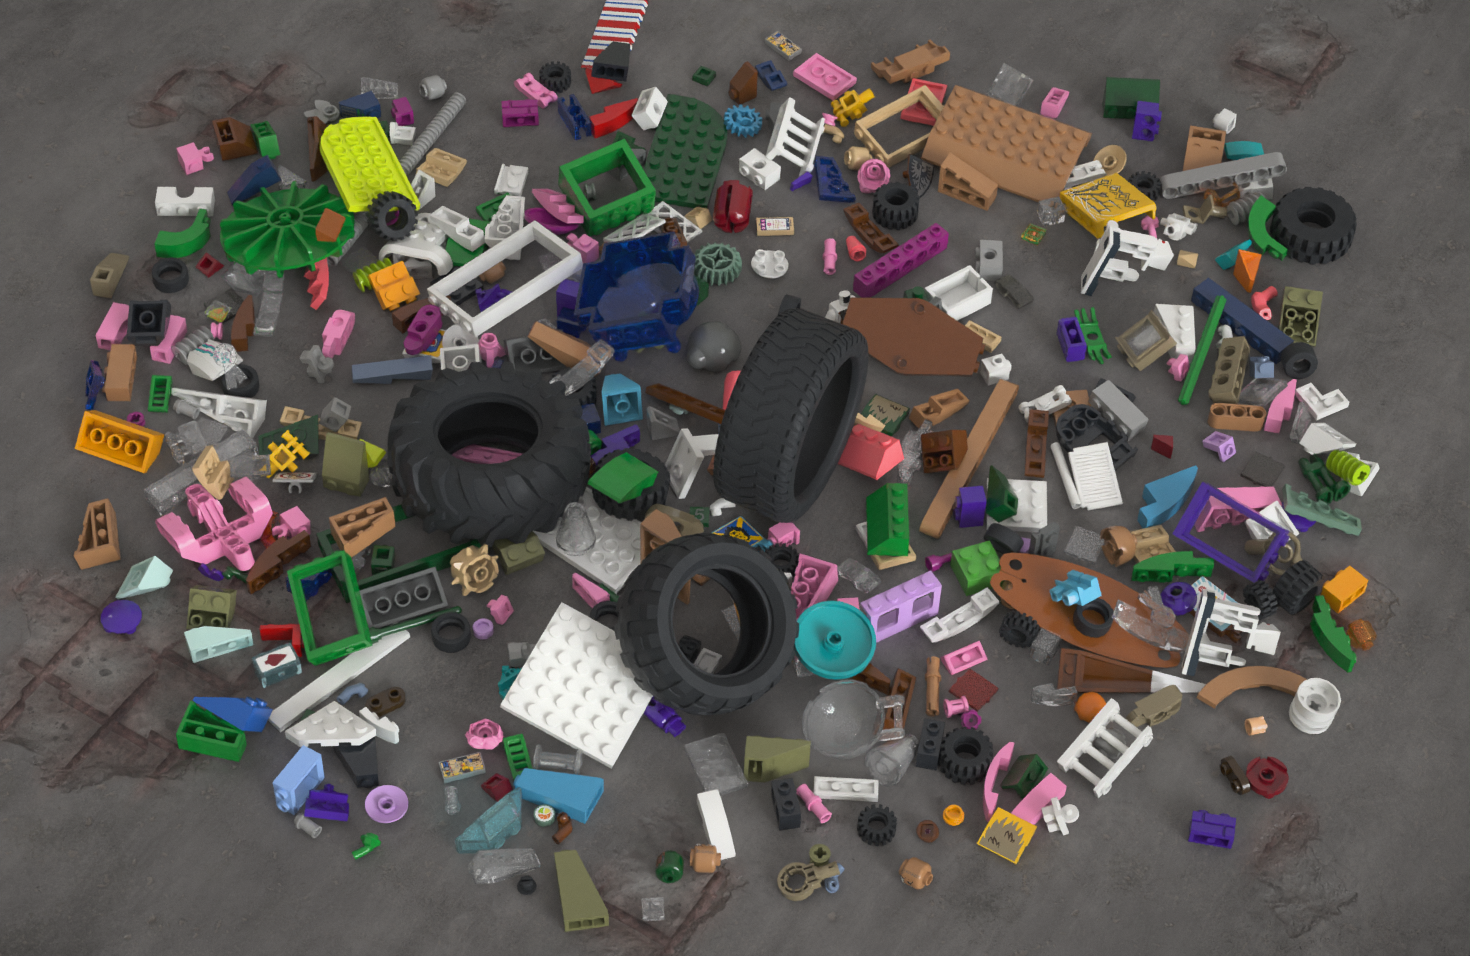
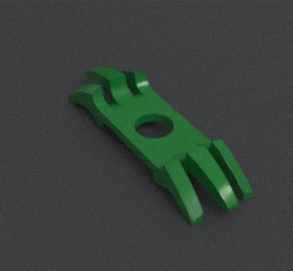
[1074,307,1112,364]

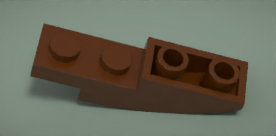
[246,530,311,594]

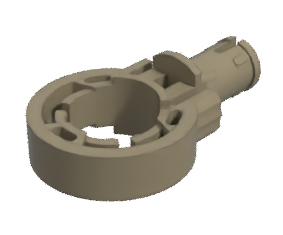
[777,861,840,901]

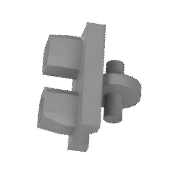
[300,345,334,383]

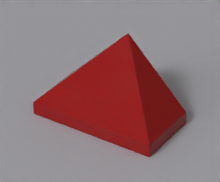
[585,67,622,94]

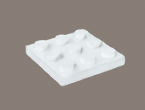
[987,478,1047,533]

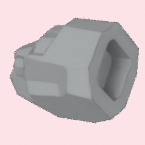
[507,642,536,668]

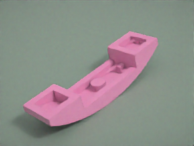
[983,742,1014,822]

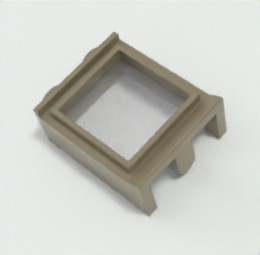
[1115,310,1177,371]

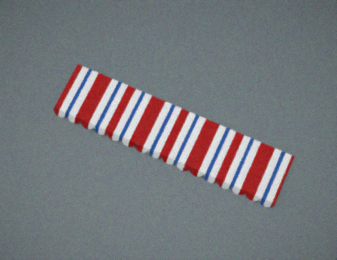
[581,0,648,69]

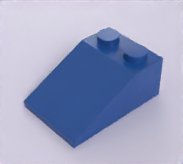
[192,696,273,732]

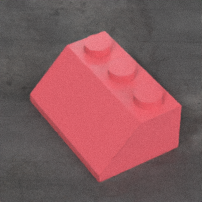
[838,424,904,480]

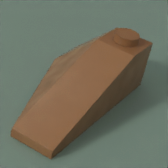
[527,321,606,377]

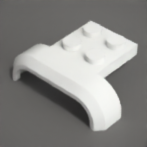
[379,221,453,276]

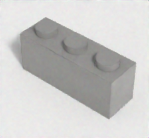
[1088,380,1149,441]

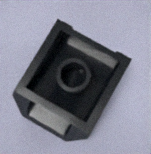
[127,300,171,346]

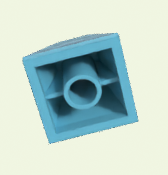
[601,374,643,426]

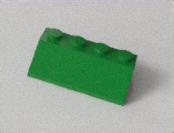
[866,483,909,556]

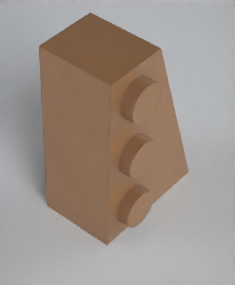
[938,153,998,211]
[74,498,121,570]

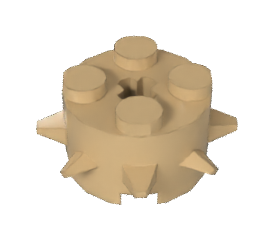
[450,544,499,596]

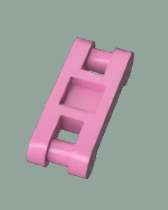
[514,73,558,109]

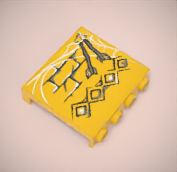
[1060,173,1156,239]

